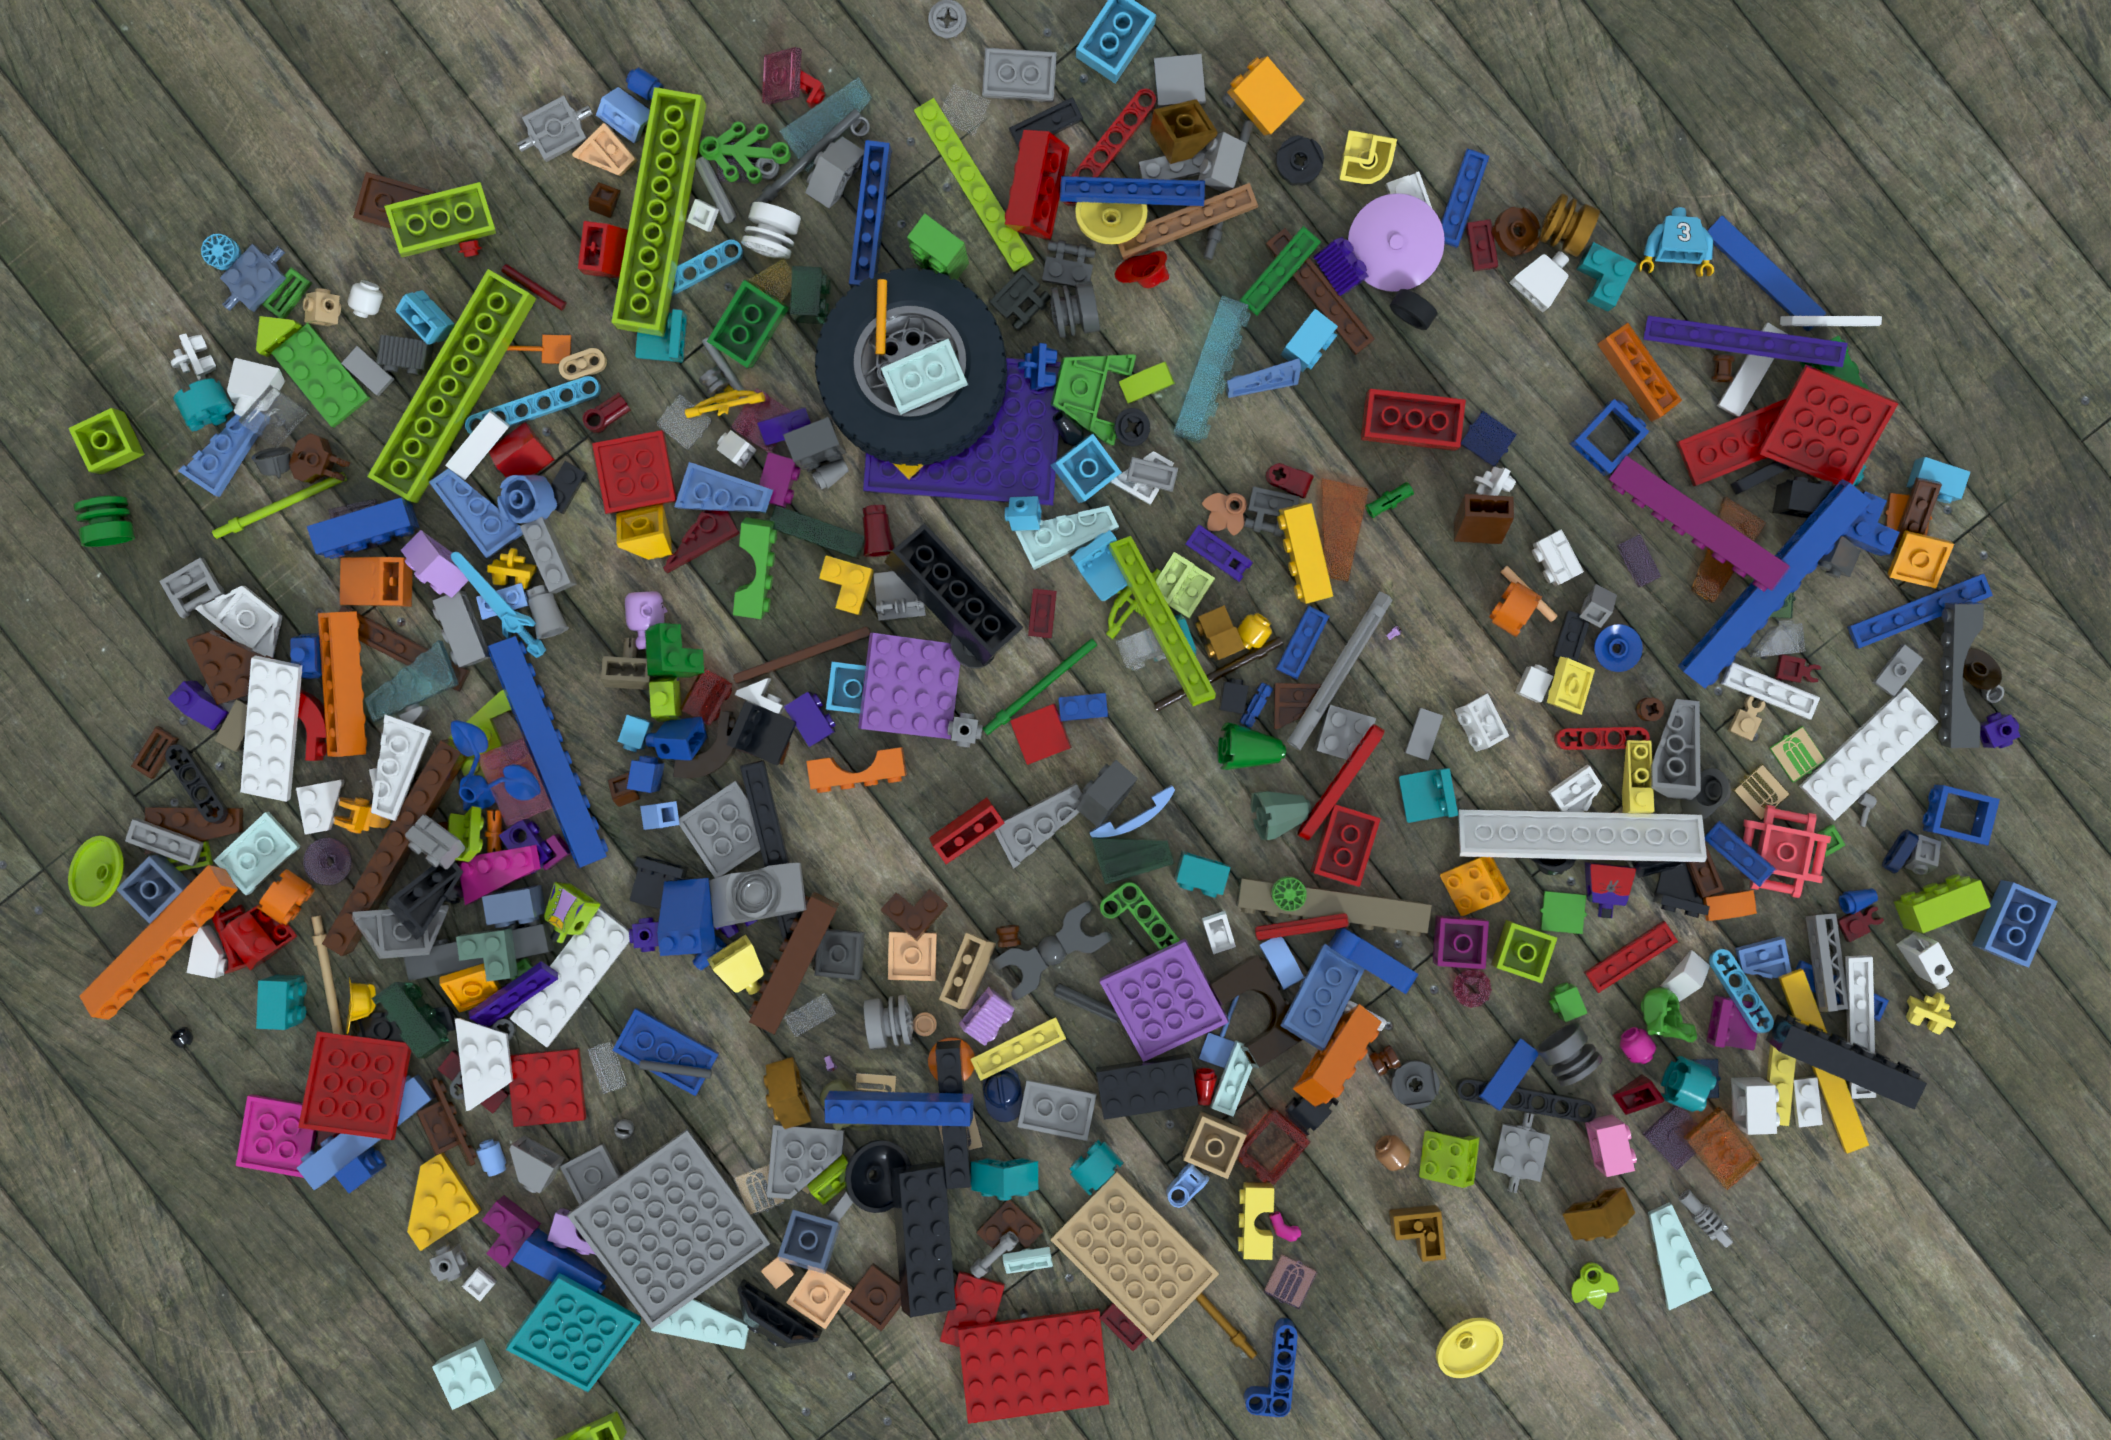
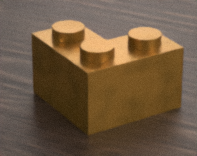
[1195,605,1245,661]
[763,1057,812,1129]
[1562,1187,1635,1241]
[1389,1205,1446,1262]

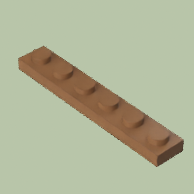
[1118,183,1258,260]

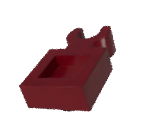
[1774,654,1821,683]
[1837,906,1884,942]

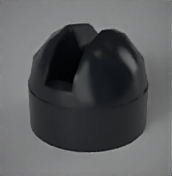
[445,884,464,904]
[170,1027,193,1048]

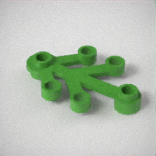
[699,122,791,184]

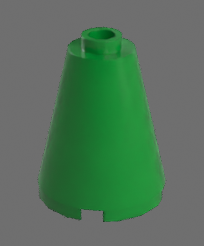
[1217,722,1286,770]

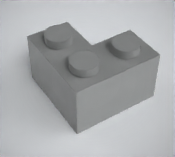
[805,136,864,208]

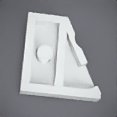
[1548,765,1602,812]
[296,779,345,835]

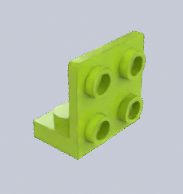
[1419,1130,1480,1188]

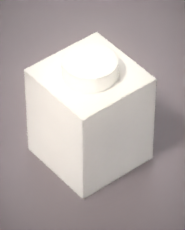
[1515,664,1553,703]

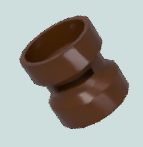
[1369,1045,1401,1076]

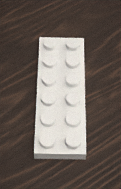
[240,655,302,802]
[1799,688,1938,821]
[510,907,630,1047]

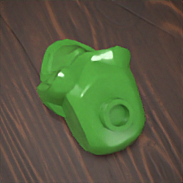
[1641,987,1697,1042]

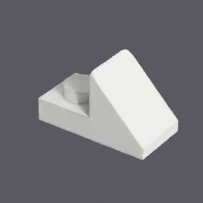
[735,678,785,714]
[1202,911,1236,954]

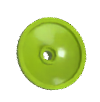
[68,836,124,907]

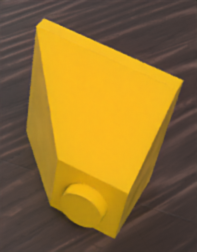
[616,504,672,560]

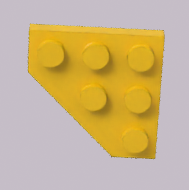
[407,1152,482,1251]

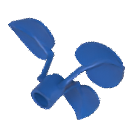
[451,720,541,811]

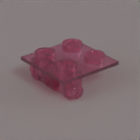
[730,388,791,453]

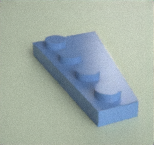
[674,462,773,513]
[429,468,523,559]

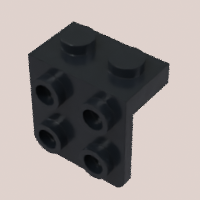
[1653,863,1710,918]

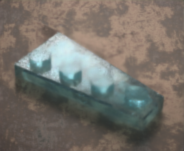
[780,77,872,173]
[365,640,459,722]

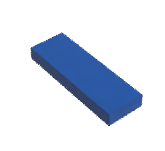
[1276,605,1330,680]
[1705,821,1776,887]
[1479,1038,1539,1111]

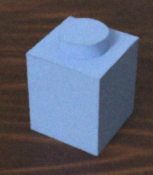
[640,801,680,830]

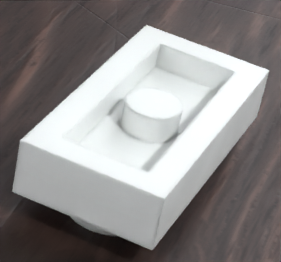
[1792,1076,1823,1127]

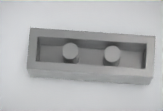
[520,517,577,594]
[432,590,490,668]

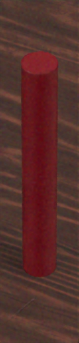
[501,264,567,311]

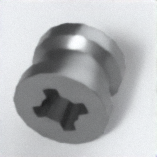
[699,367,729,396]

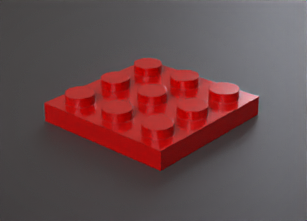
[592,430,677,514]
[509,1048,586,1127]

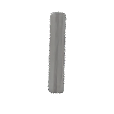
[695,157,737,224]

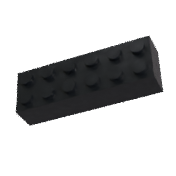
[884,523,1023,666]
[1766,1014,1927,1109]
[891,1162,956,1318]

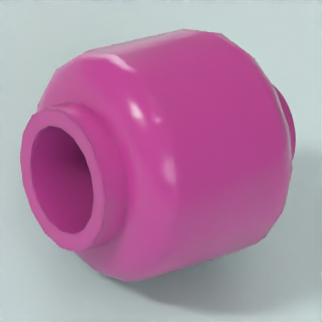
[1620,1027,1656,1064]

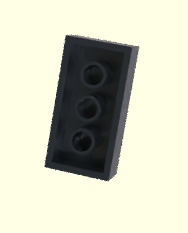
[1096,1053,1198,1120]

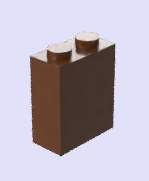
[1454,494,1514,544]

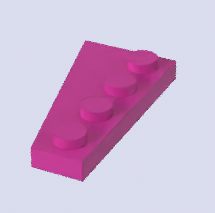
[457,845,541,905]

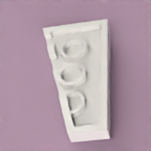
[371,715,432,822]

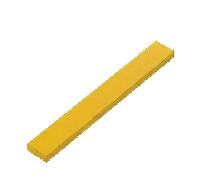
[1778,968,1869,1154]

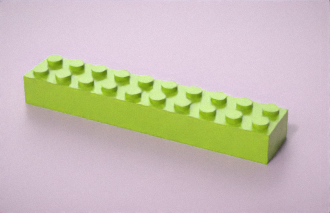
[611,87,706,337]
[367,269,536,504]

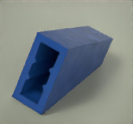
[512,1228,608,1295]

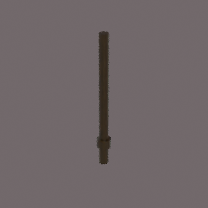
[1153,636,1283,712]

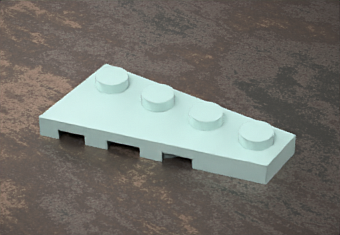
[1015,506,1119,570]

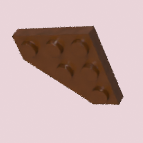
[186,630,276,705]

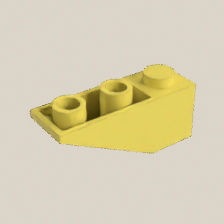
[1622,740,1654,814]

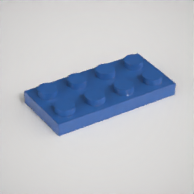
[612,1008,719,1096]

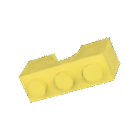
[1238,1182,1274,1260]

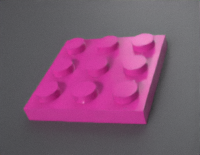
[236,1094,317,1178]

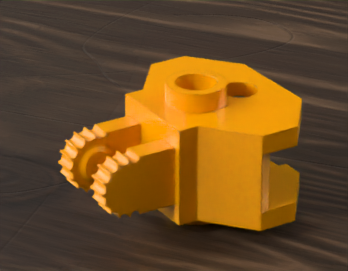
[333,797,391,833]

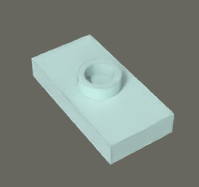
[1002,1247,1053,1274]

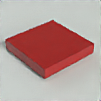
[1010,703,1072,765]

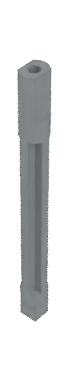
[1287,591,1393,750]

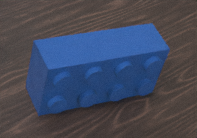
[306,497,420,559]

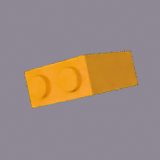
[1227,56,1304,135]

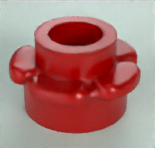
[458,240,482,257]

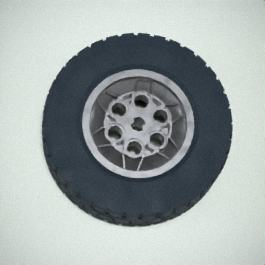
[815,268,1007,466]

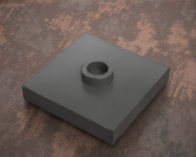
[814,929,865,980]

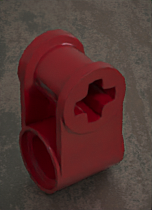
[1265,463,1314,499]

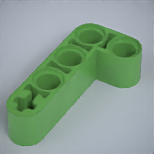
[1100,881,1181,950]

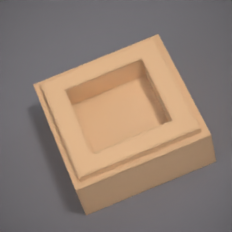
[761,1256,795,1289]

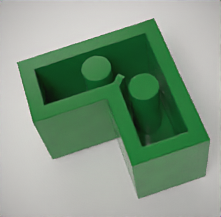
[645,623,704,678]

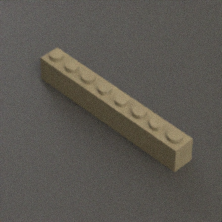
[1236,877,1432,937]

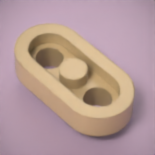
[559,348,607,381]

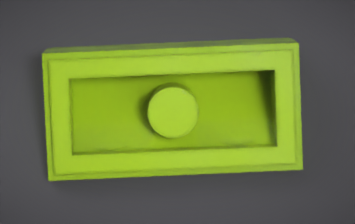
[807,1154,849,1205]

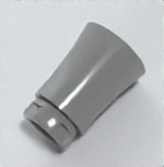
[526,585,569,639]

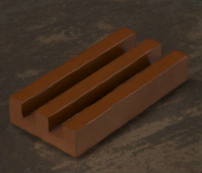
[131,726,179,779]

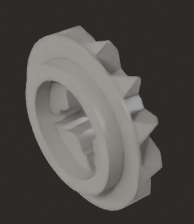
[928,0,967,40]

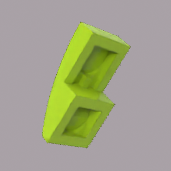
[1119,362,1175,404]

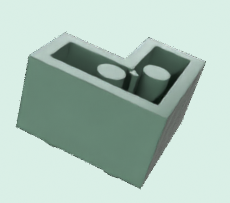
[456,927,518,982]

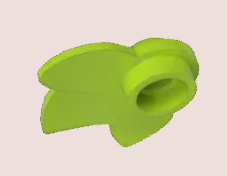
[1571,1262,1619,1309]

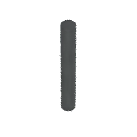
[639,1060,712,1079]

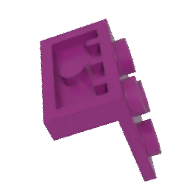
[1706,995,1760,1051]

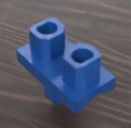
[1017,343,1057,390]

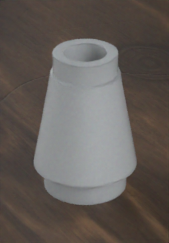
[812,459,849,490]

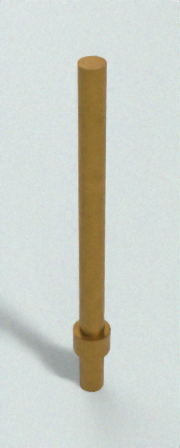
[1195,1292,1257,1359]

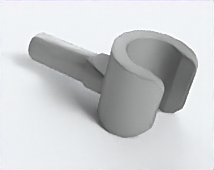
[1858,792,1877,827]

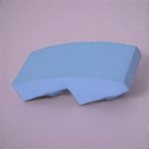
[1260,937,1304,990]

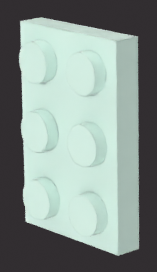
[881,339,968,414]
[214,812,301,895]

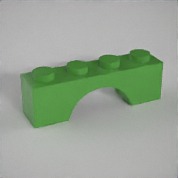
[733,517,777,619]

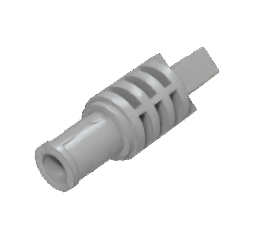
[1678,1189,1733,1248]

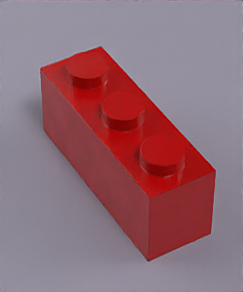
[929,797,1005,864]

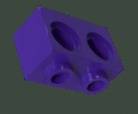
[499,819,555,875]

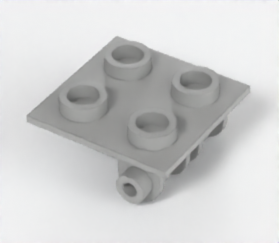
[873,571,926,621]

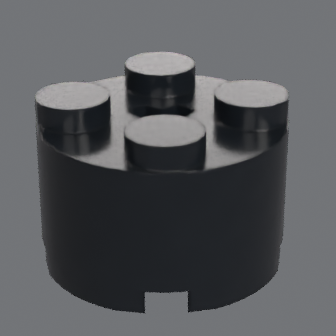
[1285,1096,1339,1136]

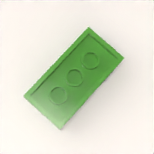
[271,323,370,428]

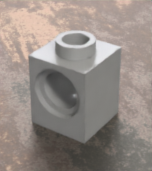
[1580,584,1617,628]

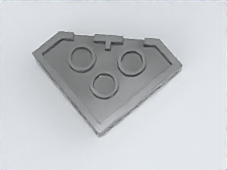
[767,1124,845,1199]

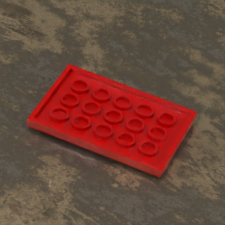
[957,1308,1109,1424]

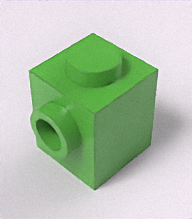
[1549,982,1587,1022]

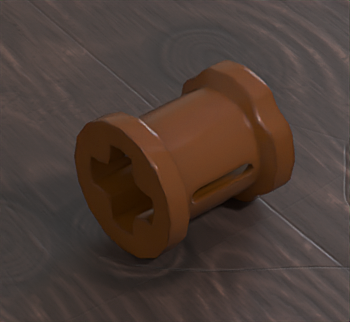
[1711,355,1735,383]

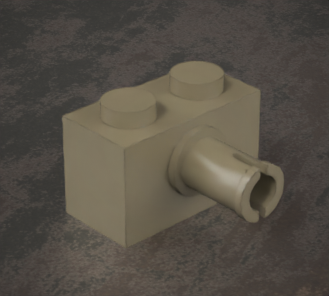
[601,638,654,690]

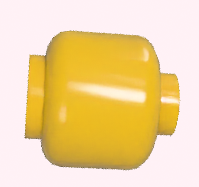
[1237,613,1272,649]

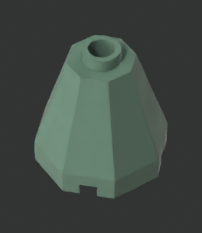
[1250,791,1311,840]

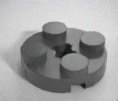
[1391,1060,1440,1109]

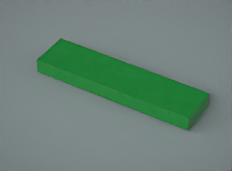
[1240,226,1322,316]

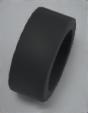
[1389,289,1438,330]

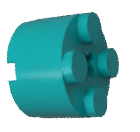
[173,378,233,431]
[1661,1056,1716,1112]
[1069,1140,1124,1196]

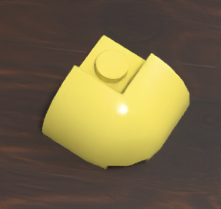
[1339,130,1397,184]

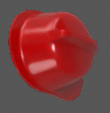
[1115,251,1169,289]

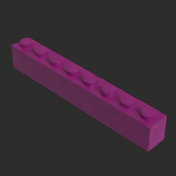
[1609,456,1791,592]

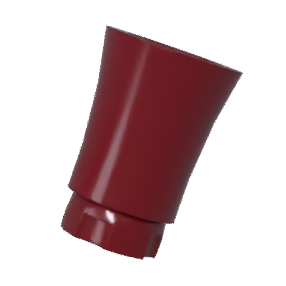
[862,505,895,557]

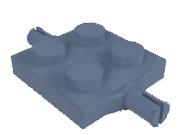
[220,244,286,312]

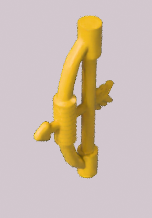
[685,385,765,418]

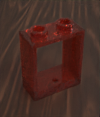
[1237,1107,1311,1185]

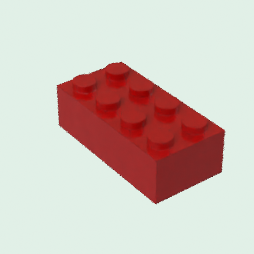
[1361,389,1466,451]

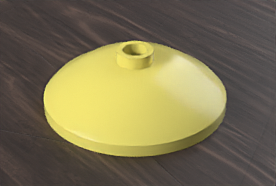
[1075,202,1147,244]
[1436,1318,1503,1378]

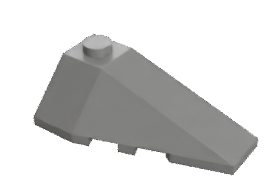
[1651,699,1701,800]

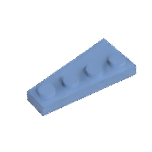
[178,408,270,497]

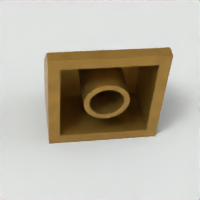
[1150,99,1218,164]

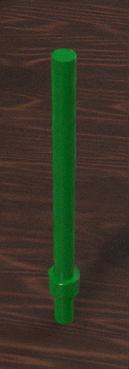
[982,638,1097,736]

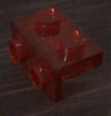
[680,668,732,725]

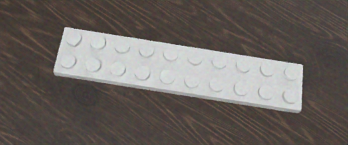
[1458,810,1707,862]

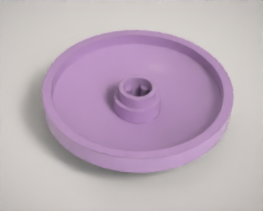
[1348,194,1445,292]

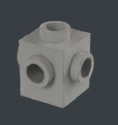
[948,713,983,748]
[430,1243,469,1282]

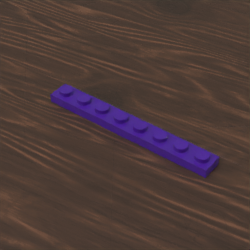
[1643,316,1848,368]

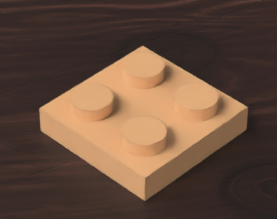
[888,931,937,981]
[786,1269,853,1329]

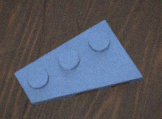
[1226,358,1301,398]

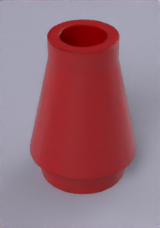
[1194,1068,1217,1105]

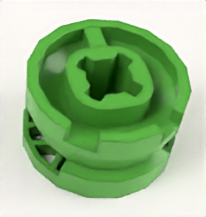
[1271,876,1307,911]

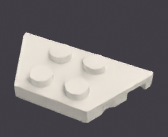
[196,586,282,658]
[455,1018,513,1111]

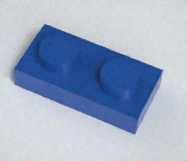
[1059,693,1108,721]

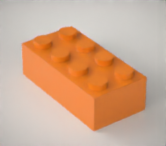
[1293,1004,1382,1107]

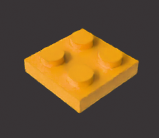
[1887,531,1954,588]
[440,963,502,1013]

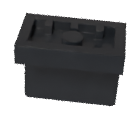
[726,700,796,765]
[630,855,688,909]

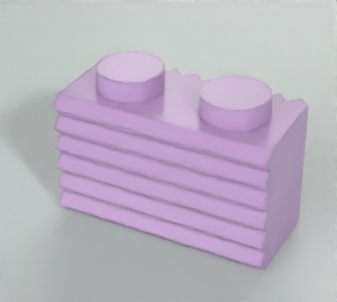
[959,987,1014,1046]

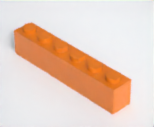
[318,611,367,757]

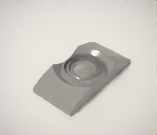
[709,863,806,928]

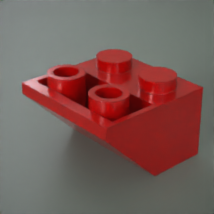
[578,221,628,279]
[221,904,297,971]

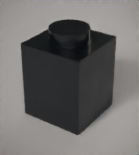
[1218,678,1249,714]

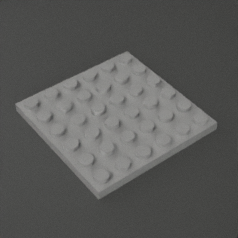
[567,1128,770,1329]

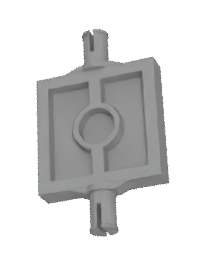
[517,95,593,162]
[1492,1112,1550,1193]

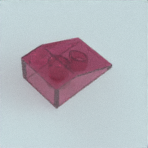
[479,738,552,826]

